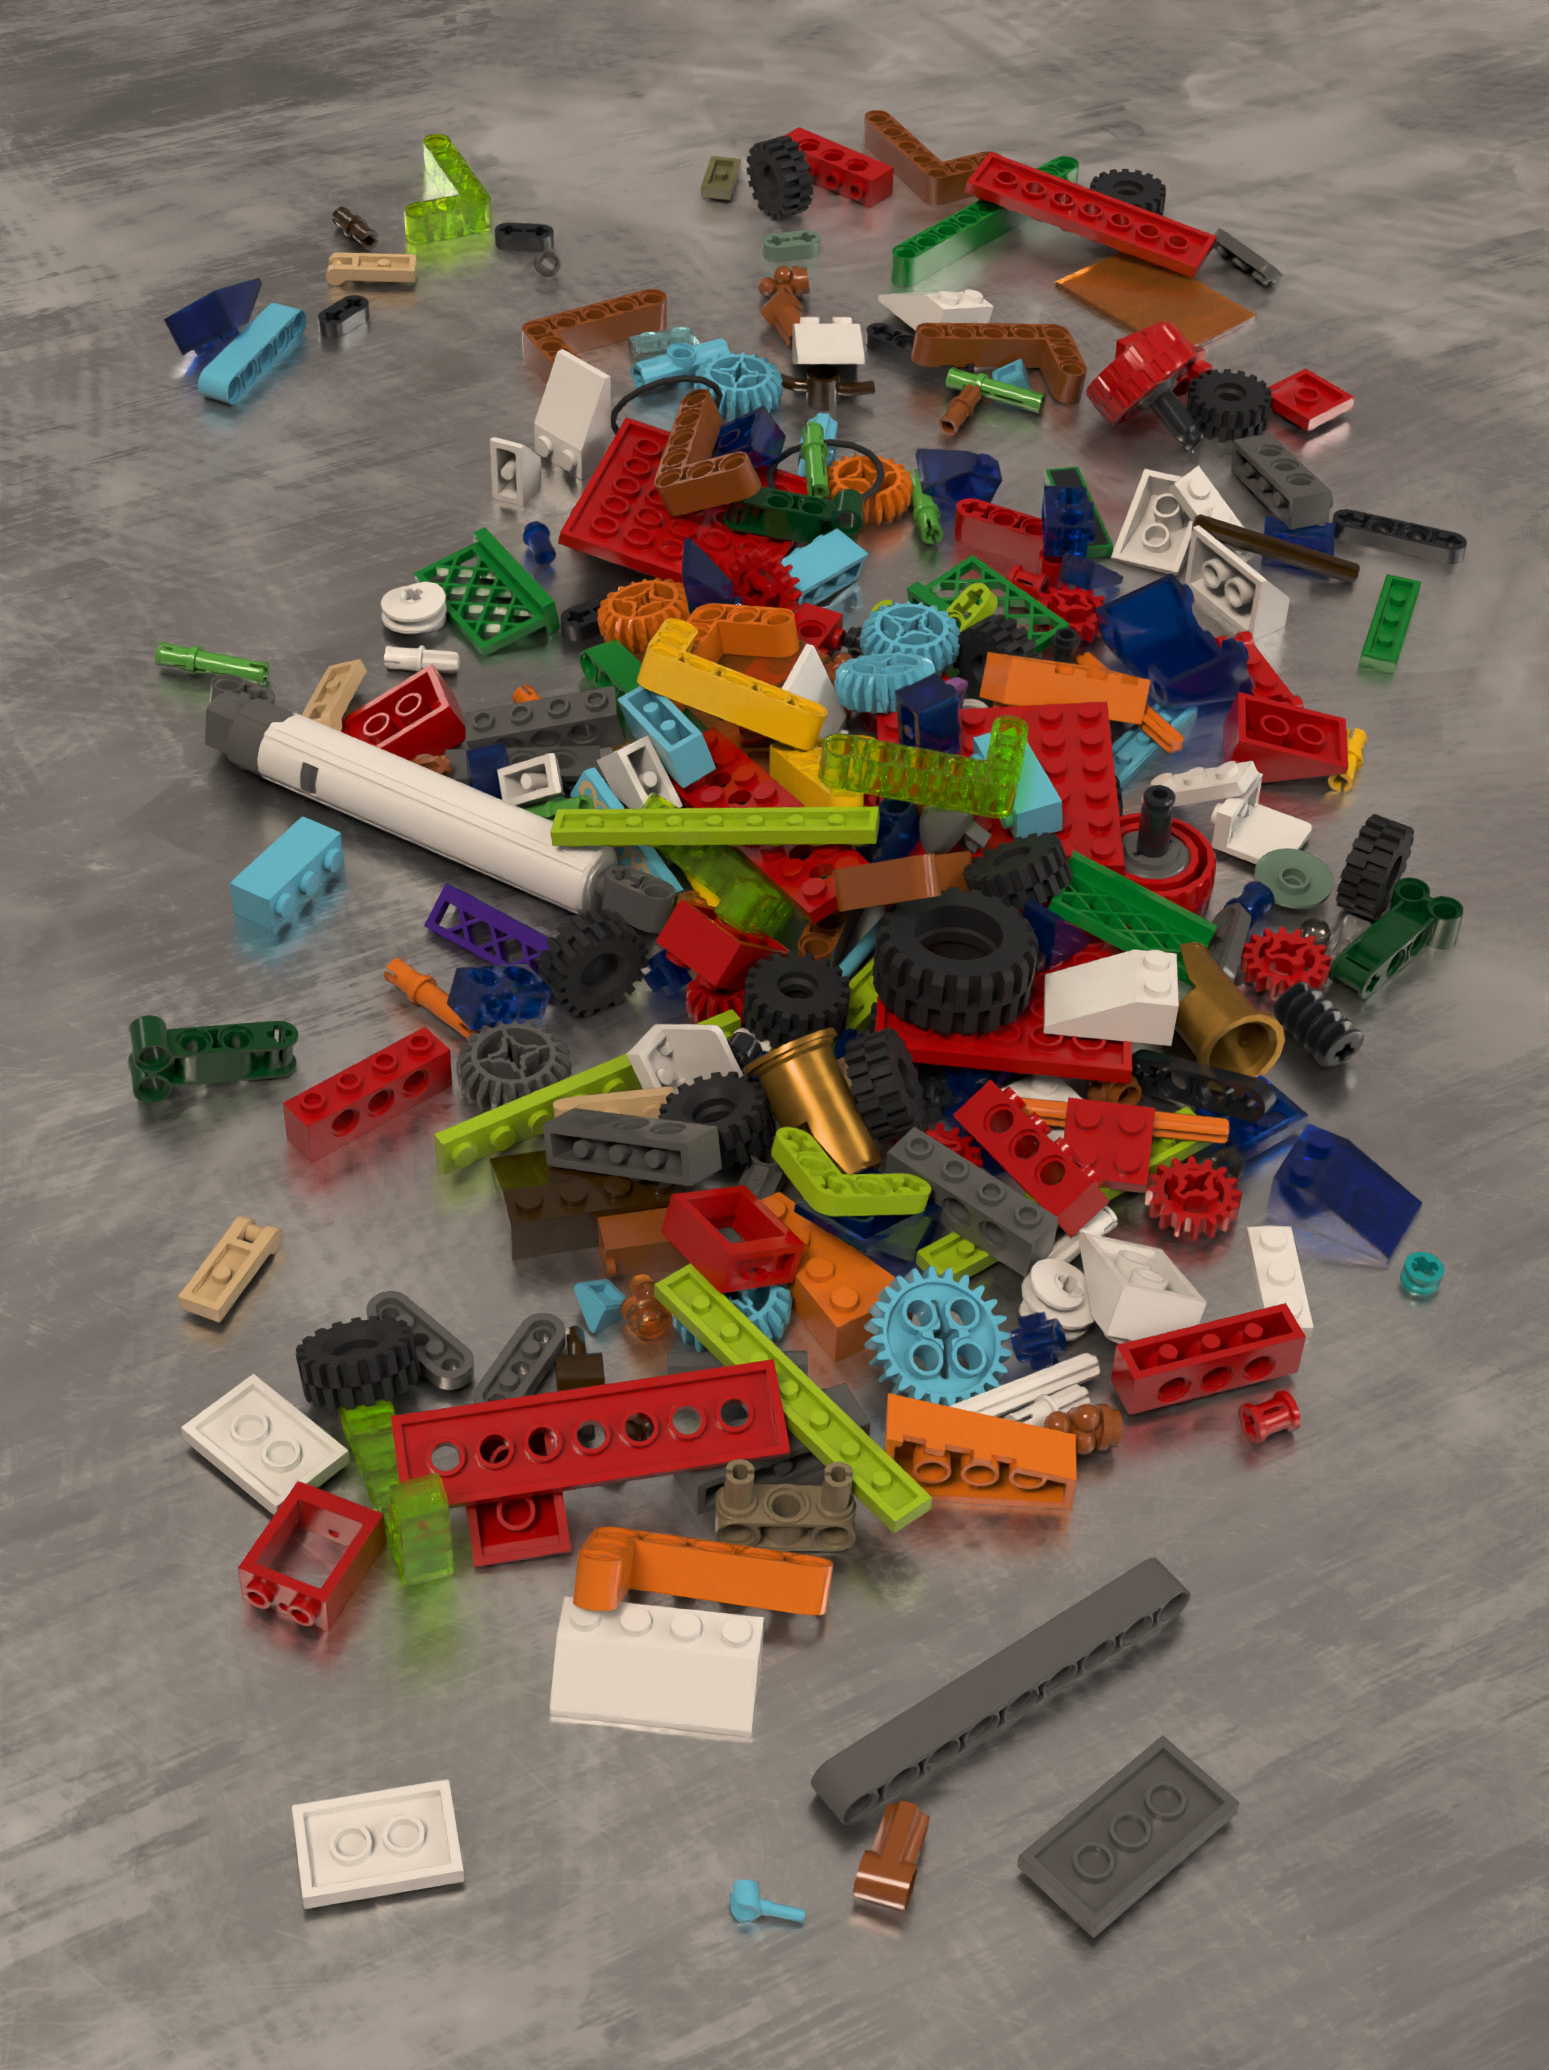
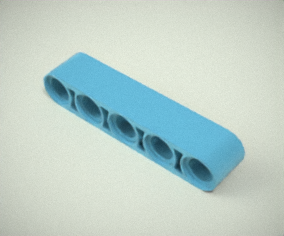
[198,302,306,405]

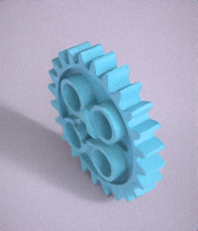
[864,1266,1012,1406]

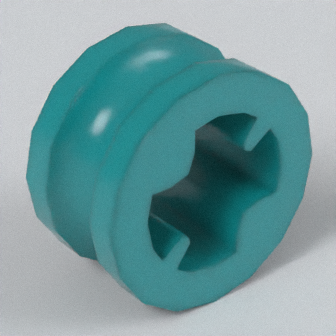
[1400,1252,1445,1295]

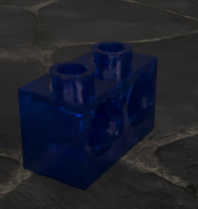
[1041,485,1095,558]
[447,963,552,1030]

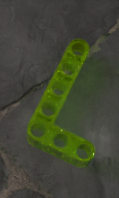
[404,134,492,245]
[818,715,1029,819]
[641,793,796,937]
[338,1399,454,1589]

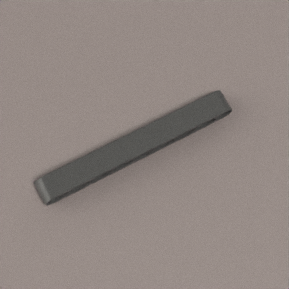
[810,1558,1191,1826]

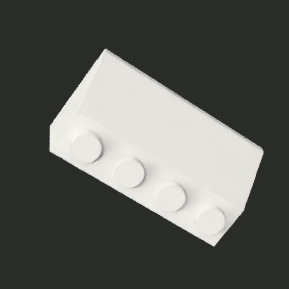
[549,1596,764,1737]

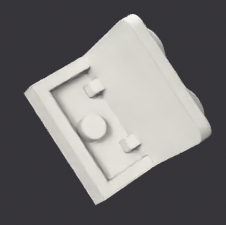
[1210,772,1312,864]
[626,1024,743,1094]

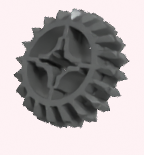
[456,1018,572,1112]

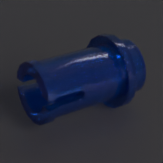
[522,521,556,565]

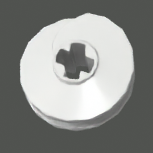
[381,582,447,634]
[1019,1258,1095,1342]

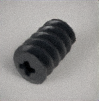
[1274,981,1364,1068]

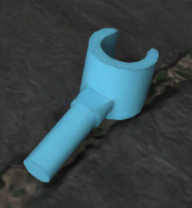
[729,1879,805,1923]

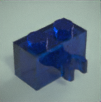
[894,673,961,772]

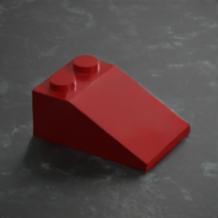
[341,664,466,760]
[1223,692,1348,783]
[656,899,798,991]
[458,1432,572,1568]

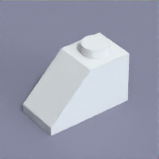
[490,437,541,507]
[597,735,683,809]
[497,753,565,807]

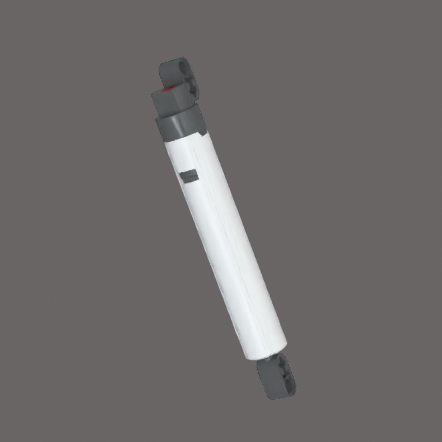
[205,674,675,933]

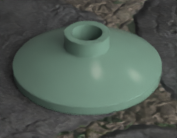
[1254,848,1333,909]

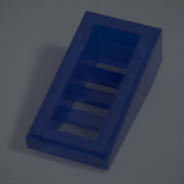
[1058,553,1124,590]

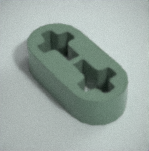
[762,230,820,262]

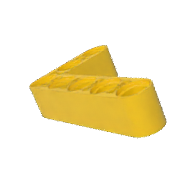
[637,618,828,750]
[769,735,877,807]

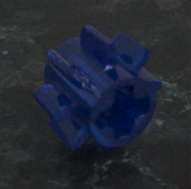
[643,949,693,997]
[944,1065,997,1102]
[1010,1311,1067,1370]

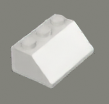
[1184,525,1290,640]

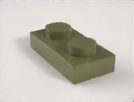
[701,156,741,201]

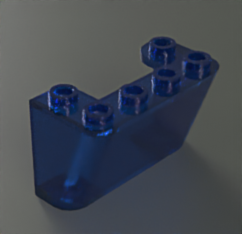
[1095,573,1253,710]

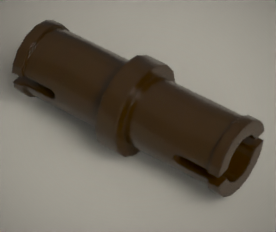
[332,207,379,250]

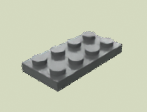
[1017,1735,1240,1938]

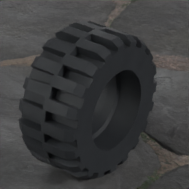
[872,887,1038,1036]

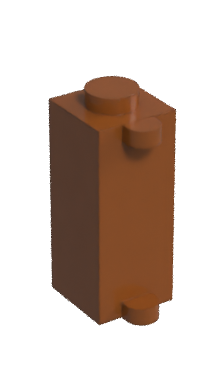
[597,1207,690,1280]

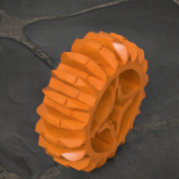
[823,453,913,527]
[597,577,695,654]

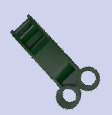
[722,487,865,544]
[1328,877,1463,1000]
[127,1015,298,1104]

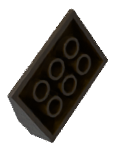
[490,1150,686,1260]

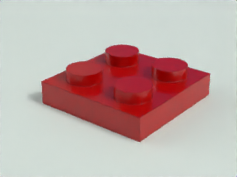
[1267,369,1355,431]
[1058,1097,1155,1193]

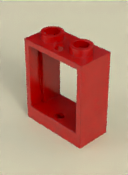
[661,1185,805,1294]
[238,1481,387,1632]

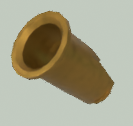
[1174,941,1285,1092]
[743,1028,883,1175]

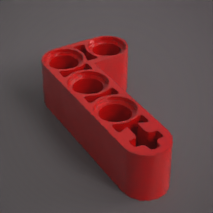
[954,498,1085,590]

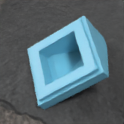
[992,359,1032,391]
[574,1279,635,1333]

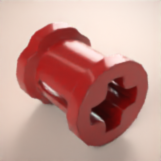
[1007,564,1051,600]
[1238,1390,1301,1445]

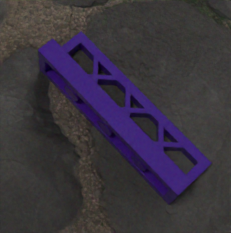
[424,883,554,997]

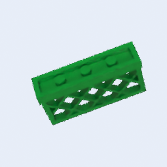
[413,527,561,657]
[907,555,1070,653]
[1047,851,1217,988]

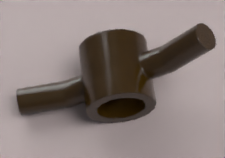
[781,364,875,411]
[555,1326,605,1442]

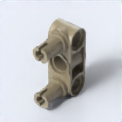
[715,1459,857,1552]

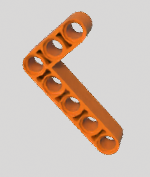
[638,603,800,712]
[573,1526,833,1615]

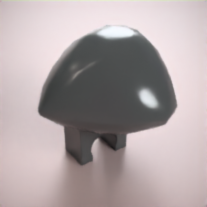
[919,794,991,855]

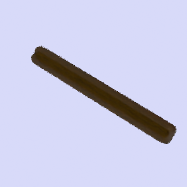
[1191,514,1360,583]

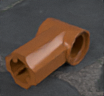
[760,287,803,350]
[853,1800,930,1912]

